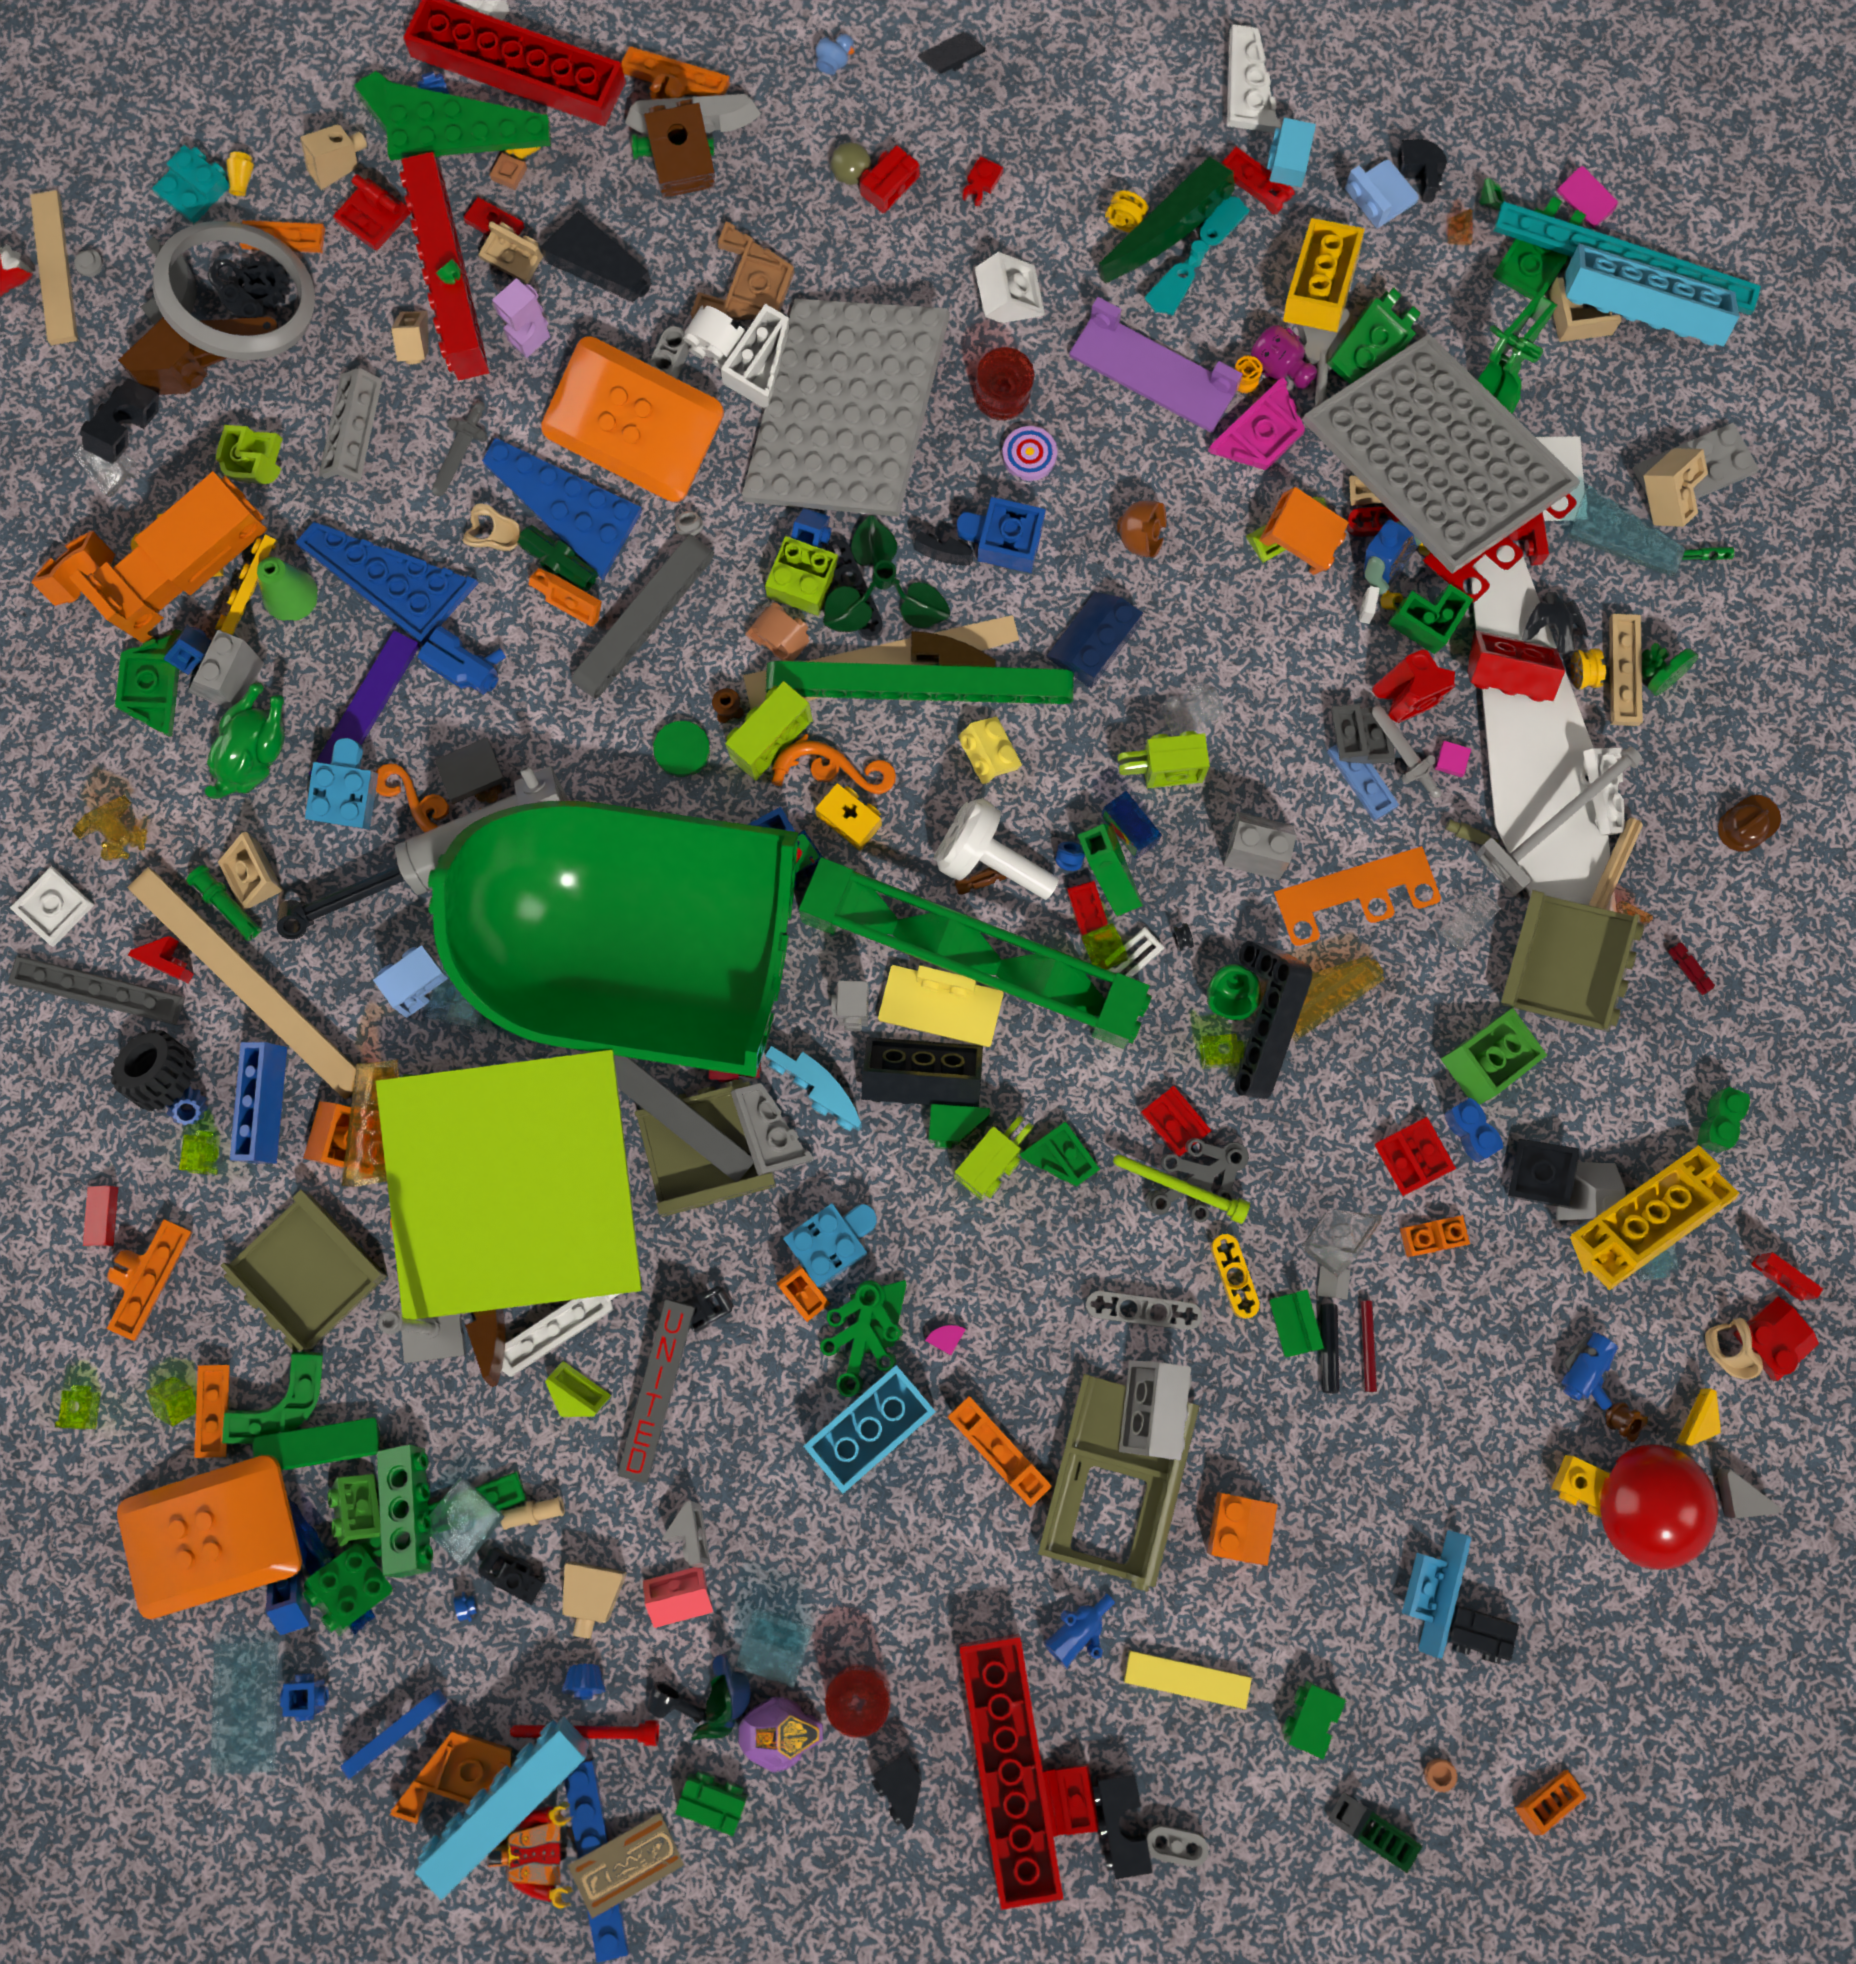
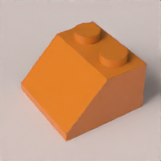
[303,1101,382,1175]
[1207,1492,1278,1566]

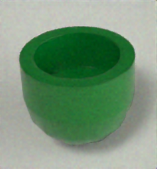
[436,259,461,284]

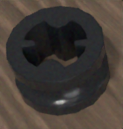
[1171,923,1194,952]

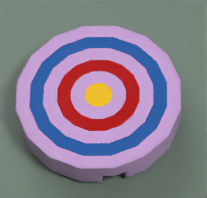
[1002,426,1057,481]

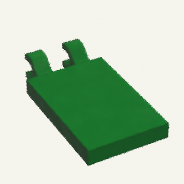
[1492,196,1586,300]
[1327,287,1421,385]

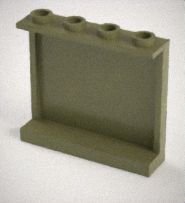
[1501,890,1645,1032]
[634,1079,777,1217]
[220,1189,388,1352]

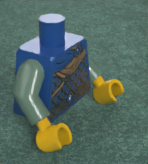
[1364,520,1431,610]

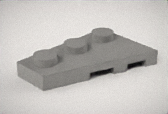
[731,1083,814,1176]

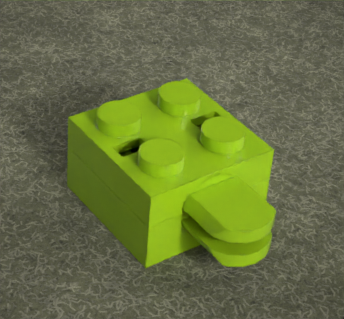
[1117,731,1210,789]
[954,1115,1034,1201]

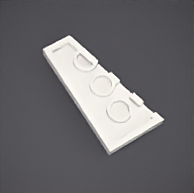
[1227,24,1281,133]

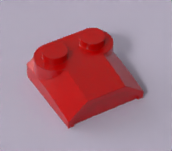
[1733,1296,1819,1381]

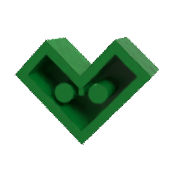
[1388,584,1474,654]

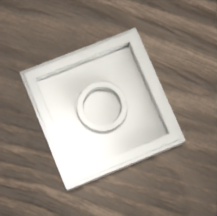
[10,866,94,947]

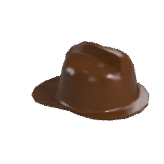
[1718,795,1781,852]

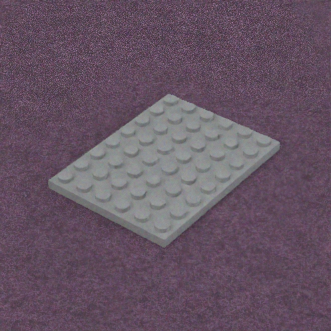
[742,299,950,517]
[1302,334,1580,574]

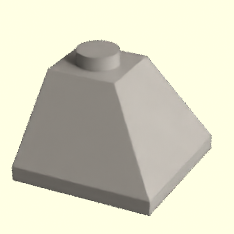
[1556,1162,1626,1222]

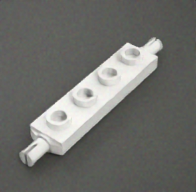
[501,1294,619,1377]

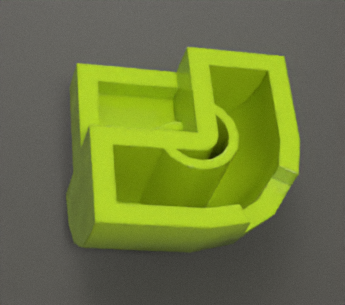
[216,425,283,484]

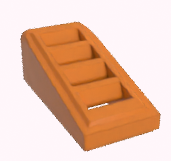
[1515,1770,1587,1835]

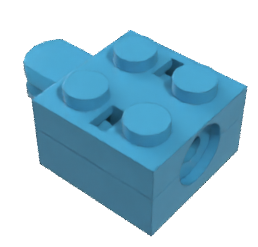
[305,738,378,830]
[783,1203,877,1289]

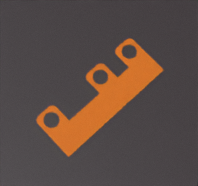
[1274,846,1441,946]

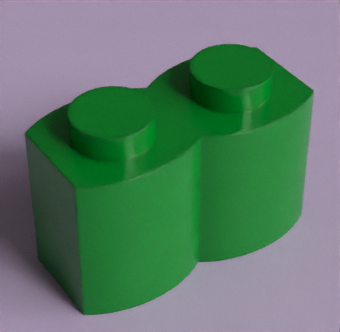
[1698,1087,1750,1153]

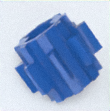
[417,71,450,95]

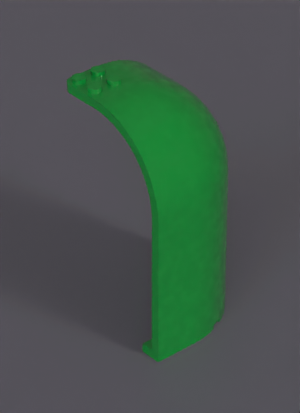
[428,801,799,1077]

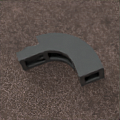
[140,236,197,325]

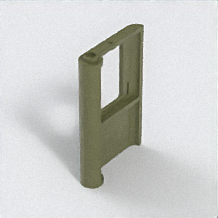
[1038,1374,1200,1592]

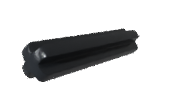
[1320,1304,1340,1394]

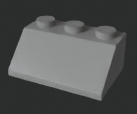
[1119,1361,1192,1460]

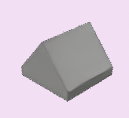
[1317,1266,1350,1300]

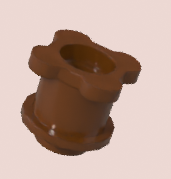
[712,688,744,724]
[1605,1402,1648,1442]

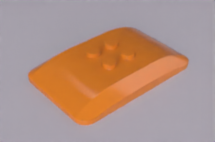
[541,336,724,502]
[117,1455,302,1619]

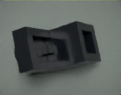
[1397,139,1447,202]

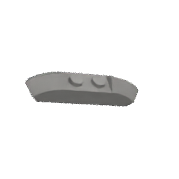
[625,94,761,134]

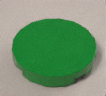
[1648,648,1699,696]
[653,721,710,777]

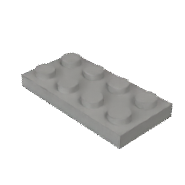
[1633,423,1759,499]

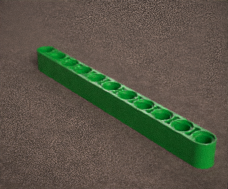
[765,661,1074,704]

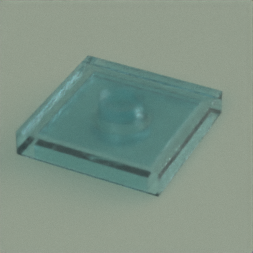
[429,1477,505,1566]

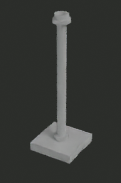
[1476,746,1642,896]
[378,1303,466,1363]

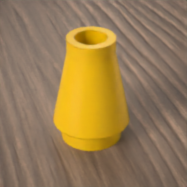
[226,152,254,196]

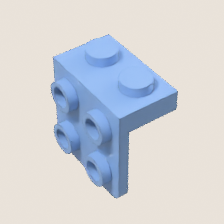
[1345,160,1419,229]

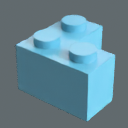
[1267,118,1316,188]

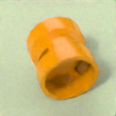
[1234,356,1262,393]

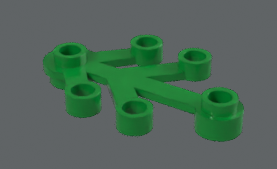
[820,1280,903,1397]

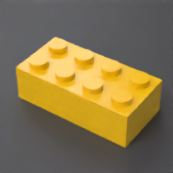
[1283,218,1365,332]

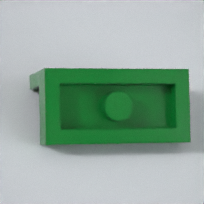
[1269,1289,1324,1358]

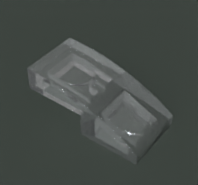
[1439,889,1501,952]

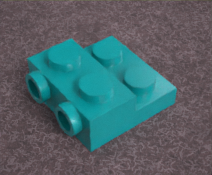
[152,145,229,224]

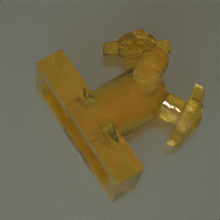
[72,795,148,861]

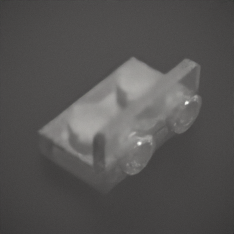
[74,445,142,497]

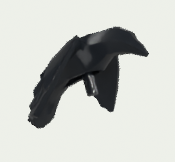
[1522,592,1589,655]

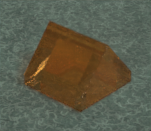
[1448,208,1473,245]

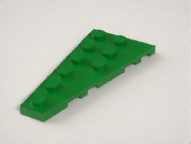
[385,81,551,161]

